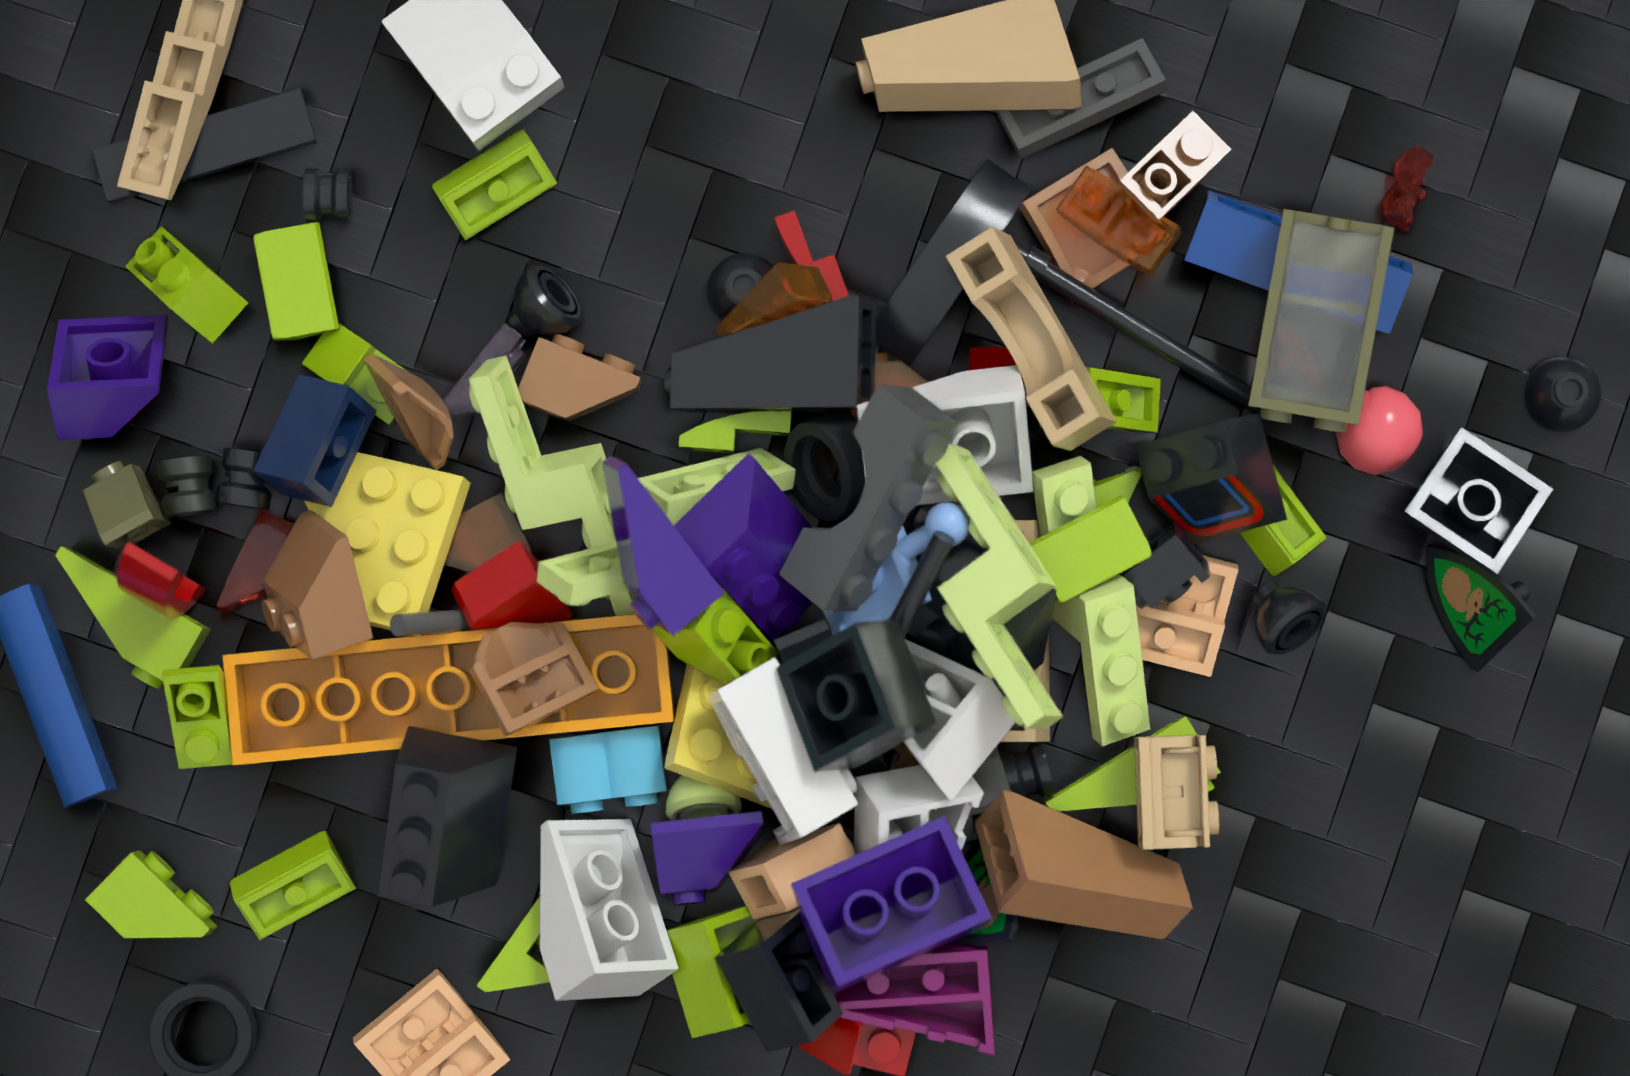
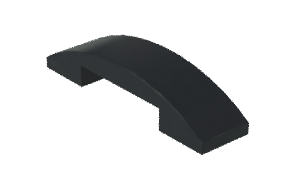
[876,159,1032,368]

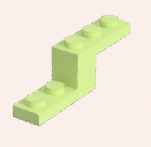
[469,356,636,616]
[935,444,1063,730]
[537,448,796,605]
[1032,456,1150,746]

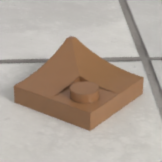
[1019,148,1171,304]

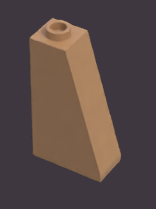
[975,790,1193,940]

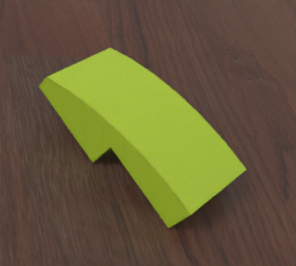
[679,410,792,454]

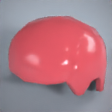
[1336,386,1423,475]

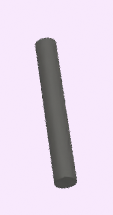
[390,610,491,636]

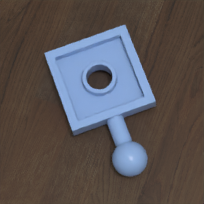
[823,502,969,635]

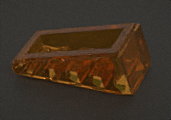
[715,262,832,338]

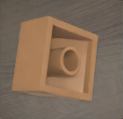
[262,510,373,660]

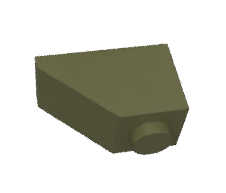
[83,461,171,550]

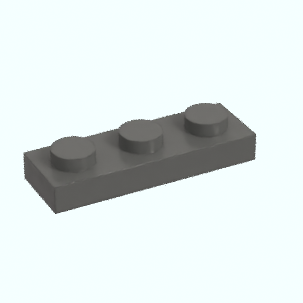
[997,38,1168,159]

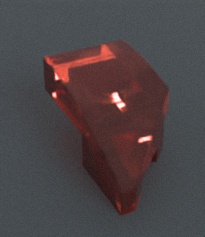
[217,510,294,613]

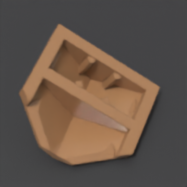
[363,354,454,470]
[469,622,599,736]

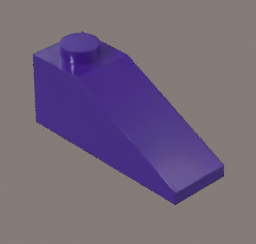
[602,456,725,636]

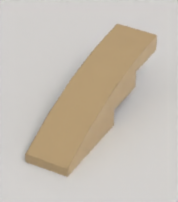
[117,0,243,201]

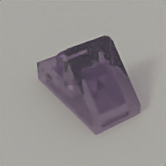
[443,323,526,419]

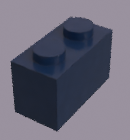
[253,374,377,507]

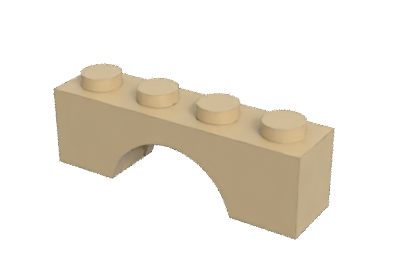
[946,227,1117,451]

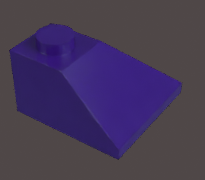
[47,315,168,440]
[651,811,765,906]

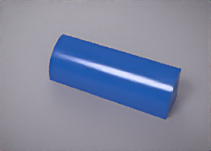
[1184,190,1413,334]
[0,584,118,808]

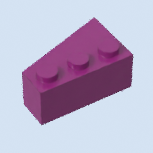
[821,941,995,1055]

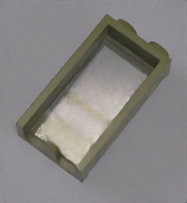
[1249,209,1395,433]

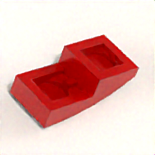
[774,210,849,303]

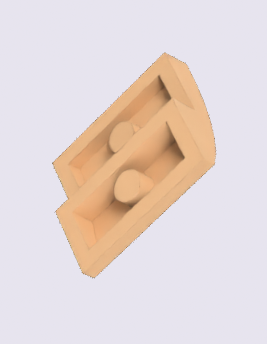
[1122,555,1239,677]
[353,969,510,1076]

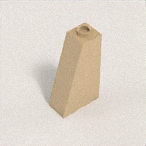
[856,0,1082,112]

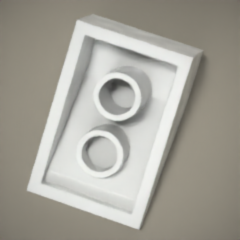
[381,0,565,152]
[857,365,1033,505]
[540,819,679,1001]

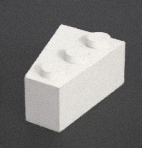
[903,639,1015,802]
[708,658,858,845]
[854,765,984,855]

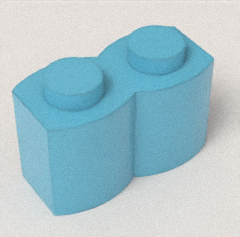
[549,725,669,814]

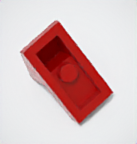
[799,1017,916,1076]

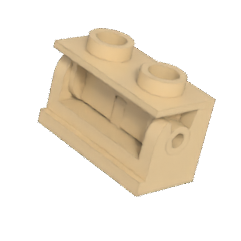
[1134,735,1219,850]

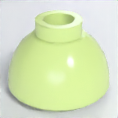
[666,775,742,821]

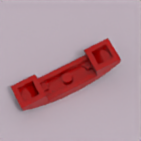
[117,542,205,619]

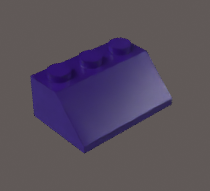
[674,453,813,642]
[791,816,992,994]

